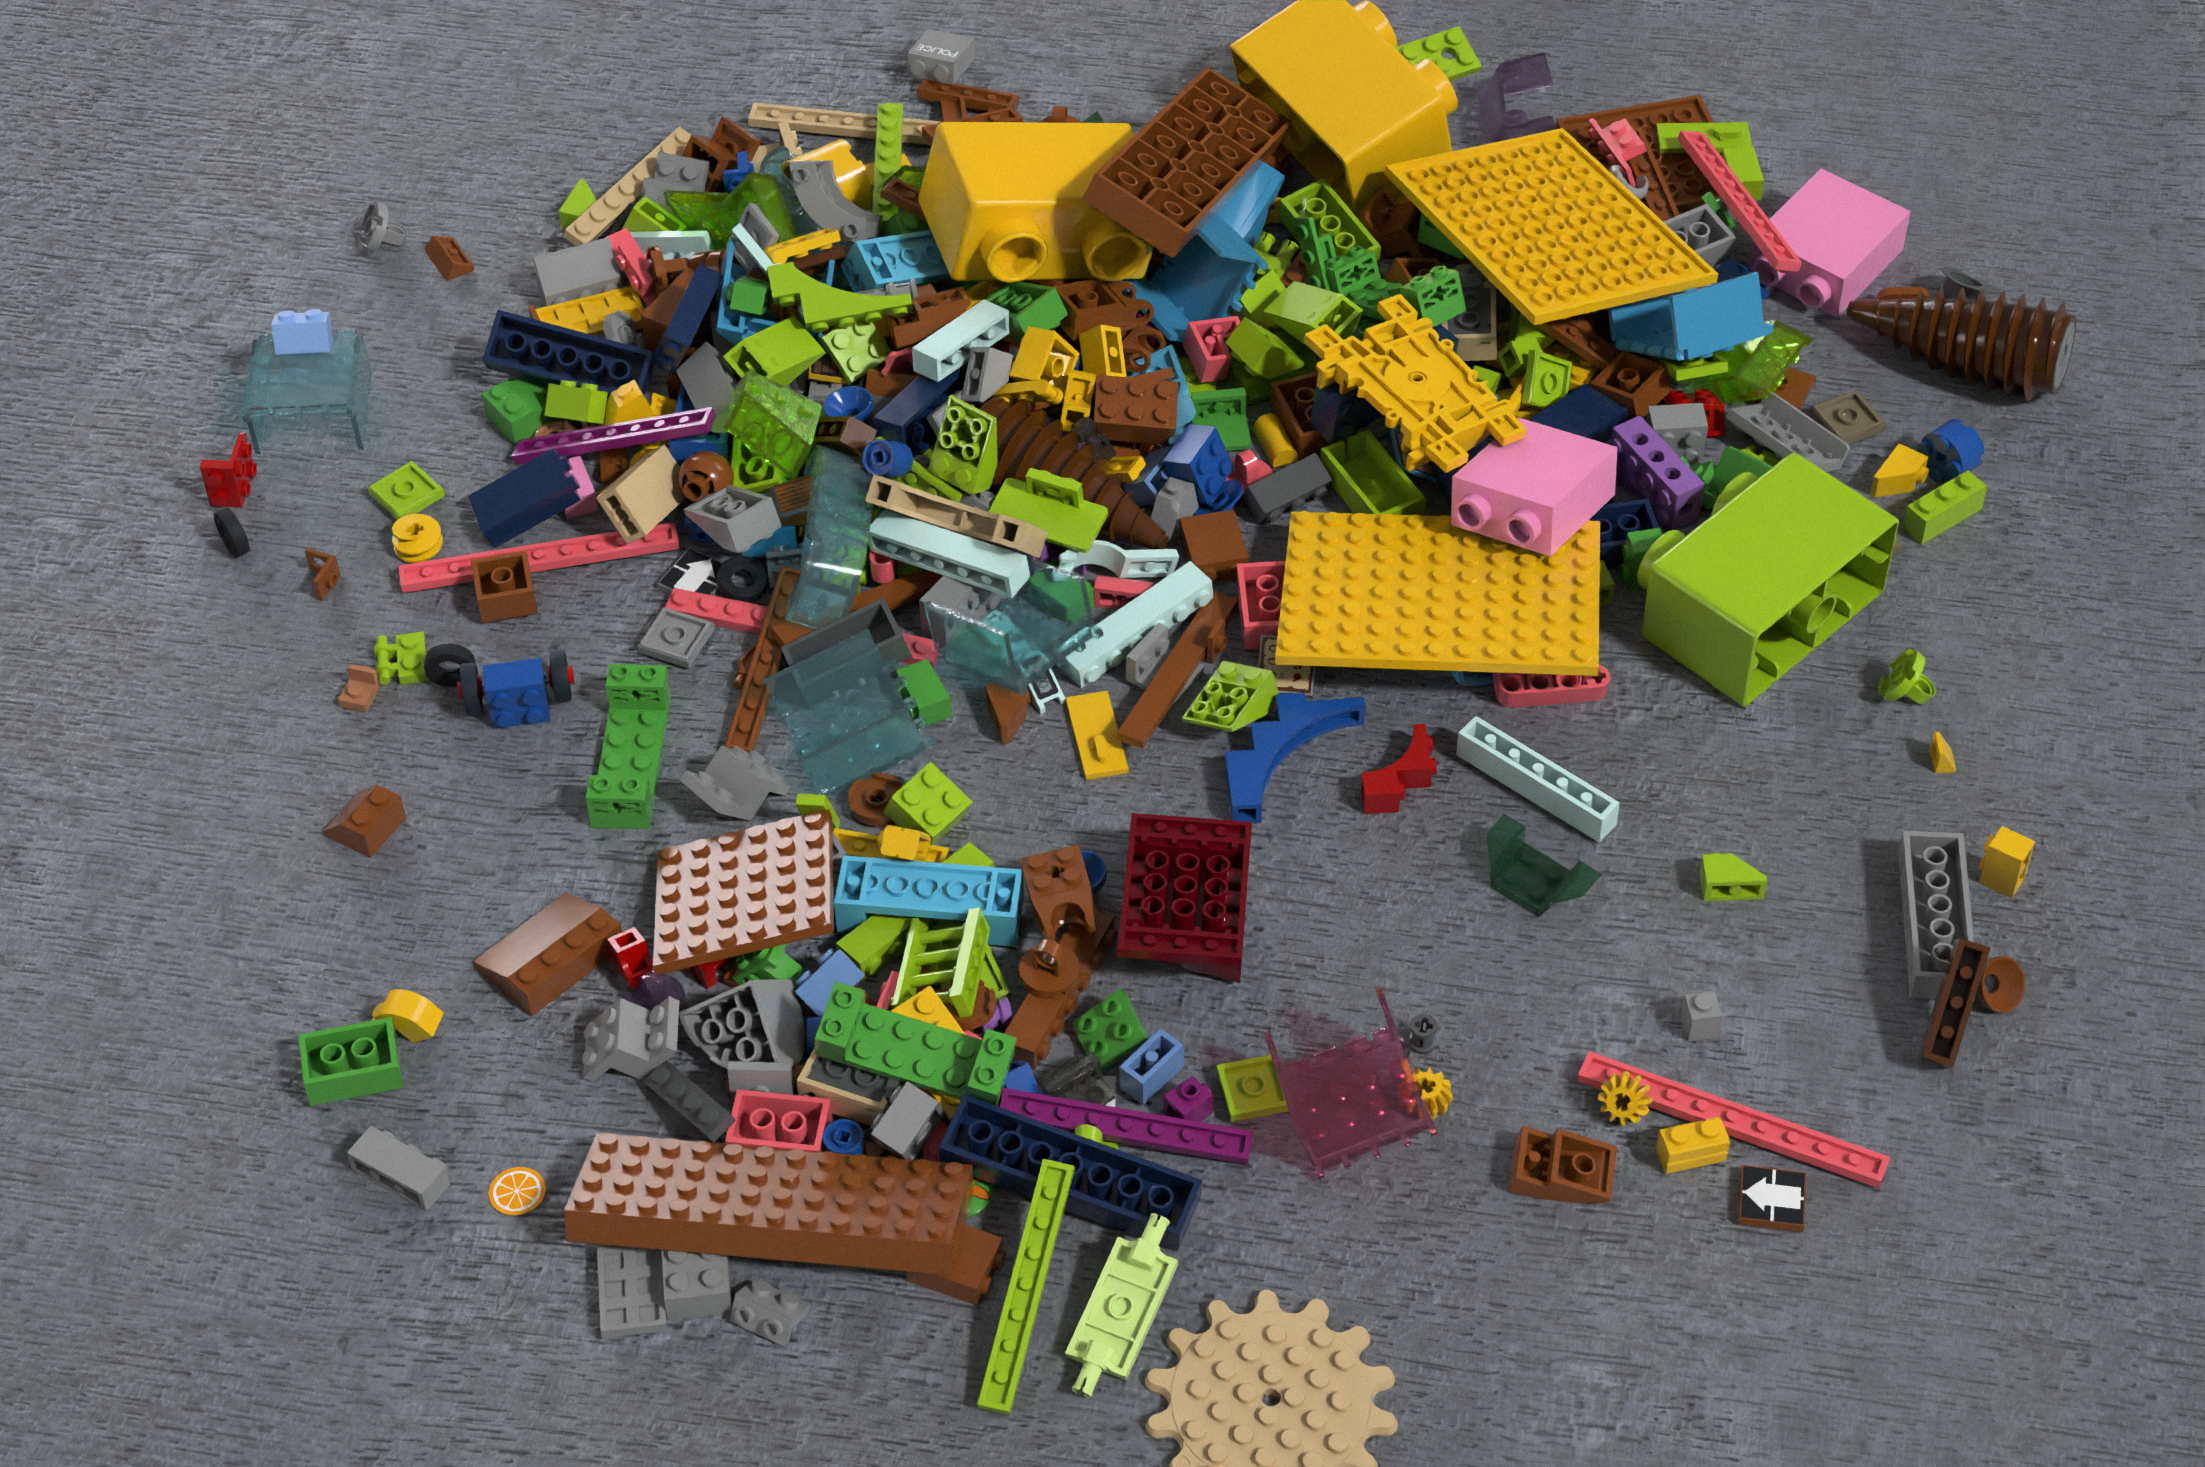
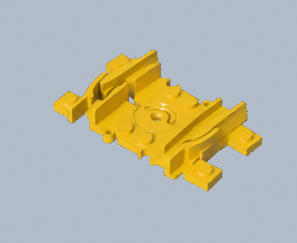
[1303,294,1527,473]

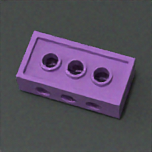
[1610,416,1705,531]

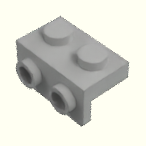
[730,1279,810,1346]

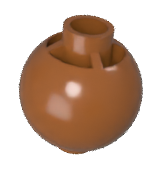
[678,450,734,502]

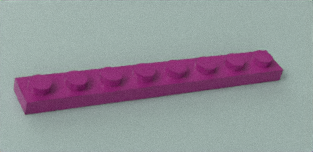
[511,407,716,465]
[1000,1088,1253,1165]

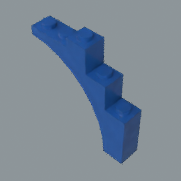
[1225,693,1365,823]

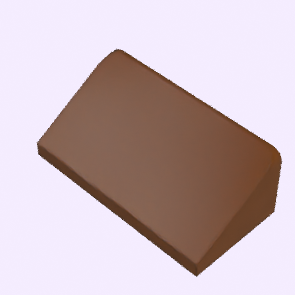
[426,236,475,280]

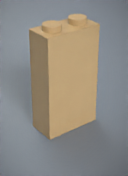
[596,444,686,544]

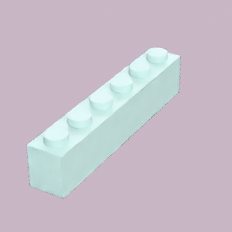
[866,509,1030,598]
[1058,561,1213,688]
[1456,716,1620,843]

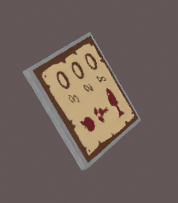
[1258,634,1316,696]

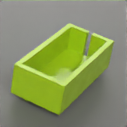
[1321,430,1426,516]

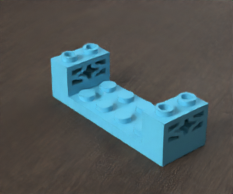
[841,230,981,292]
[834,855,1024,947]

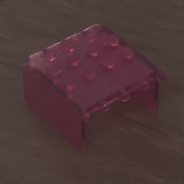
[1264,988,1438,1180]

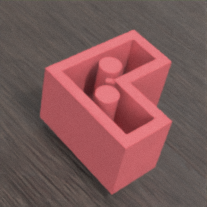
[1182,316,1240,383]

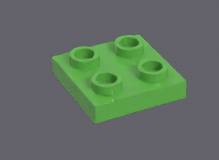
[1072,988,1148,1074]

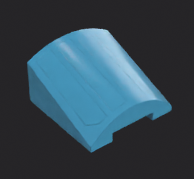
[1217,163,1285,248]
[716,237,835,348]

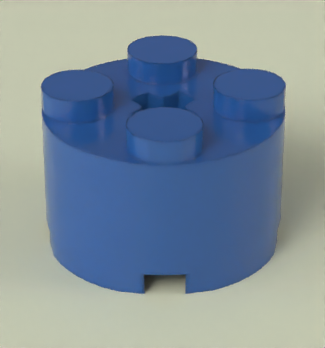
[1917,419,1984,482]

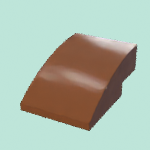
[886,287,971,348]
[1508,1126,1617,1203]

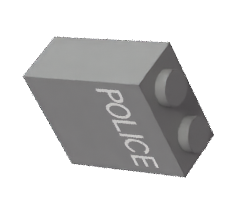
[907,29,975,85]

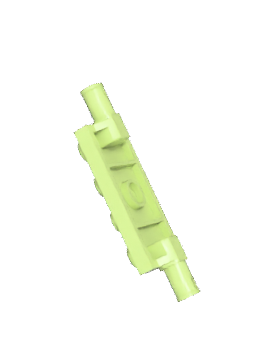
[1065,1213,1178,1398]

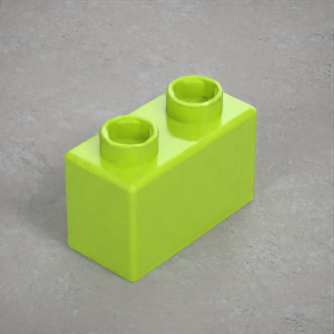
[1637,453,1899,707]

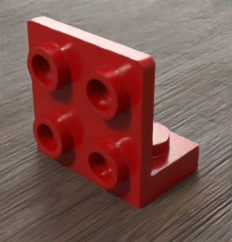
[1661,389,1725,437]

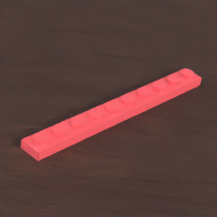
[1677,131,1802,273]
[398,522,680,593]
[665,588,942,669]
[1577,1051,1890,1188]

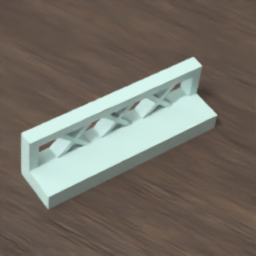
[617,231,715,271]

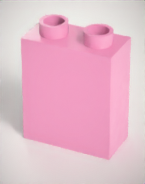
[1748,168,1911,318]
[1451,417,1618,556]

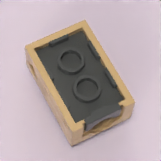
[1442,280,1497,361]
[797,1048,906,1126]

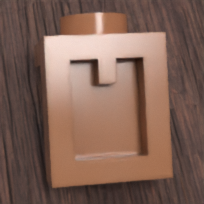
[338,664,380,713]

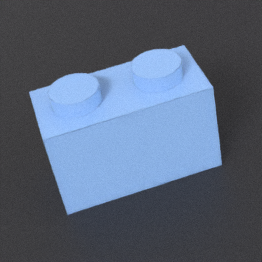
[271,309,334,355]

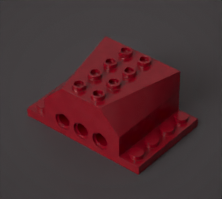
[1117,813,1252,983]

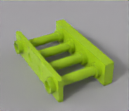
[891,907,990,1018]

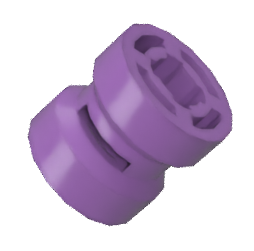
[980,997,1013,1034]

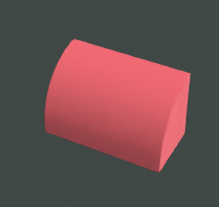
[1094,575,1155,610]

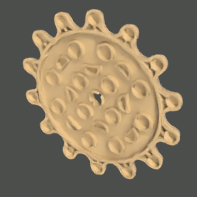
[1145,1290,1398,1467]

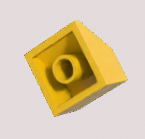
[1009,326,1080,403]

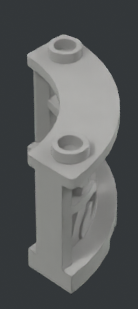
[790,160,883,242]

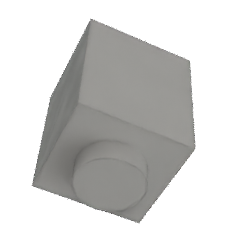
[1681,991,1723,1041]

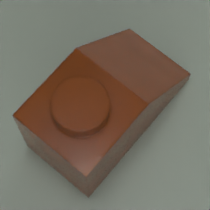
[985,677,1031,745]

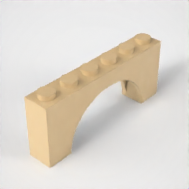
[865,474,1048,558]

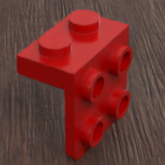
[200,432,257,508]

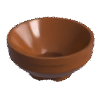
[1977,956,2025,1013]

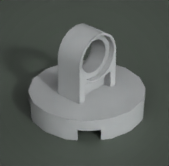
[358,201,408,253]
[598,310,645,349]

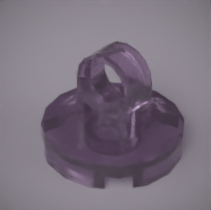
[624,969,686,1019]

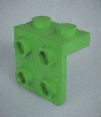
[1191,388,1251,451]
[1702,446,1772,511]

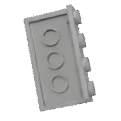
[1726,391,1850,472]

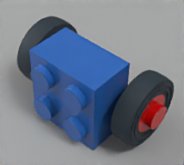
[457,650,575,729]

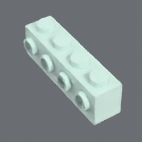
[912,300,1010,382]

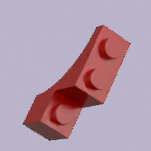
[1361,724,1437,814]

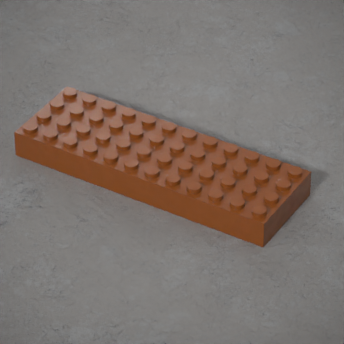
[1082,66,1293,258]
[564,1133,973,1275]

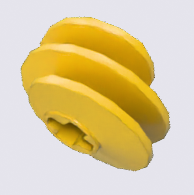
[392,514,443,563]

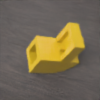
[1059,369,1096,435]
[371,989,444,1043]

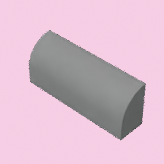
[676,341,754,433]

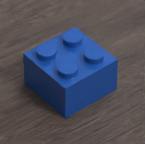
[1163,424,1234,504]

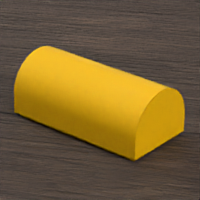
[1253,413,1298,468]

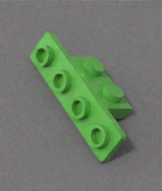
[1294,217,1336,291]

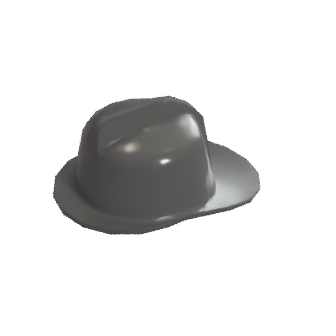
[1942,267,2001,299]

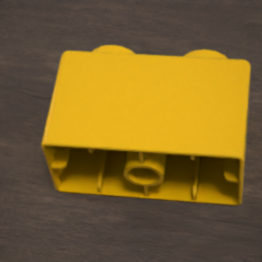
[1229,0,1458,218]
[918,122,1154,283]

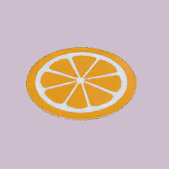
[488,1167,546,1215]

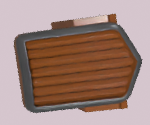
[768,470,840,543]

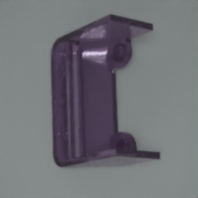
[1478,52,1556,145]

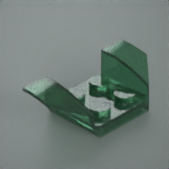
[1487,814,1602,917]

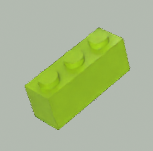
[1902,470,1987,545]

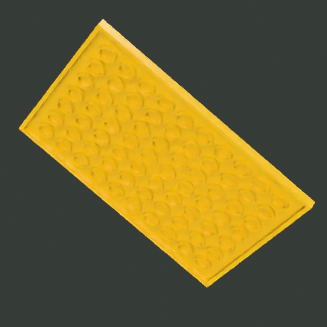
[1385,128,1718,325]
[1275,511,1600,676]

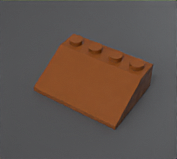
[473,893,622,1017]

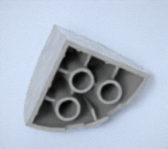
[679,979,806,1069]

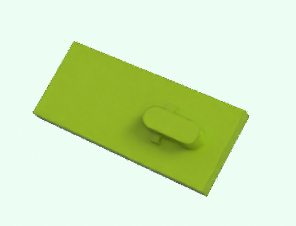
[1656,122,1752,153]

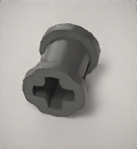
[1409,1014,1438,1054]

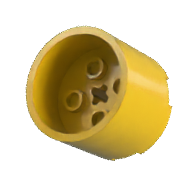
[781,139,873,233]

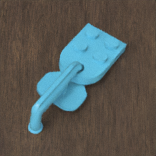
[1126,344,1196,447]

